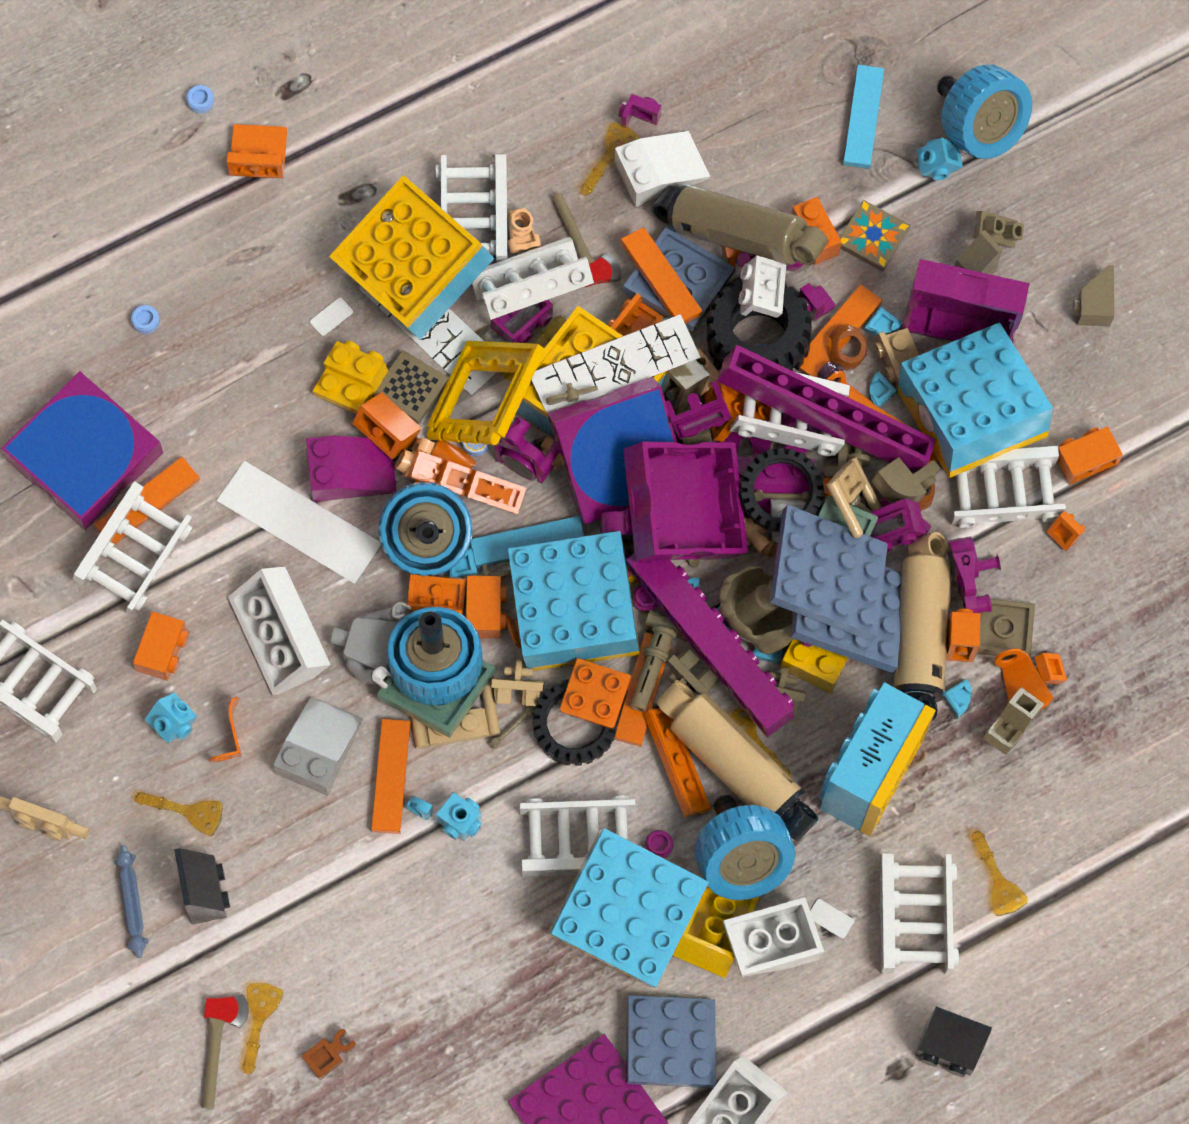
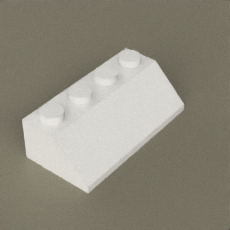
[228,567,331,695]

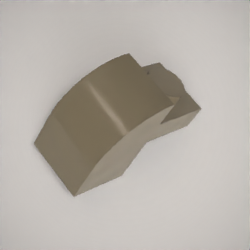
[871,457,941,503]
[983,687,1044,755]

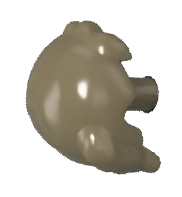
[718,566,794,655]

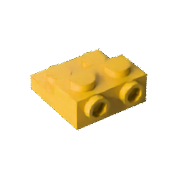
[312,340,389,414]

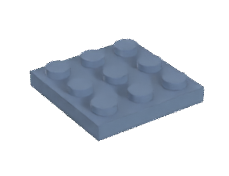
[622,227,735,332]
[627,995,716,1088]

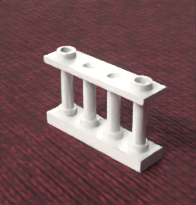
[436,154,508,262]
[471,237,594,320]
[729,372,850,456]
[945,446,1066,528]
[72,481,193,615]
[0,619,97,743]
[520,795,635,877]
[879,853,959,974]

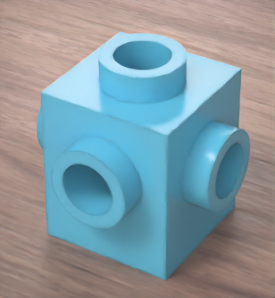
[916,137,963,181]
[144,692,197,743]
[436,792,483,841]

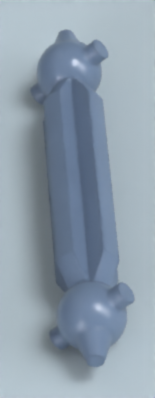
[114,845,149,958]

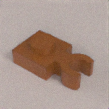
[301,1029,356,1080]

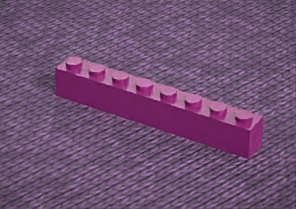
[717,345,936,474]
[626,553,795,737]

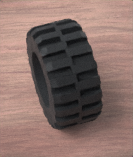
[707,279,812,371]

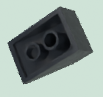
[174,848,231,924]
[915,1006,992,1077]

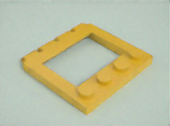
[426,341,545,445]

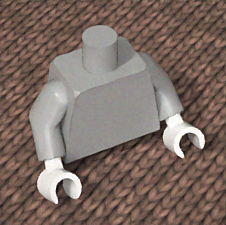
[330,602,411,689]

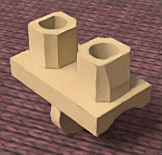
[491,659,544,706]

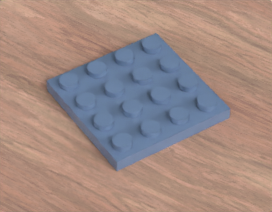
[770,504,888,641]
[790,567,901,673]

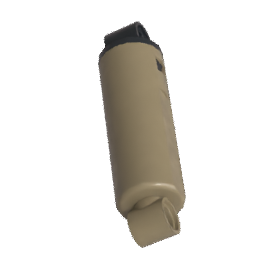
[651,184,828,265]

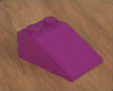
[306,436,397,502]

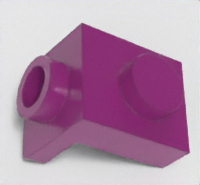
[618,94,662,129]
[799,283,835,321]

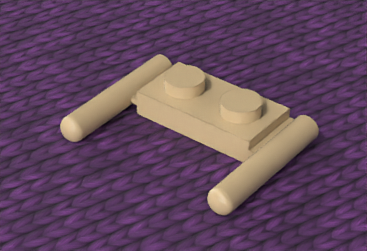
[826,457,882,538]
[411,680,501,749]

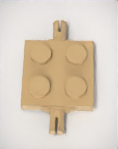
[0,796,90,841]

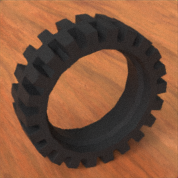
[740,448,824,532]
[533,679,617,766]

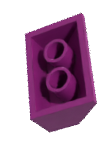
[737,456,815,519]

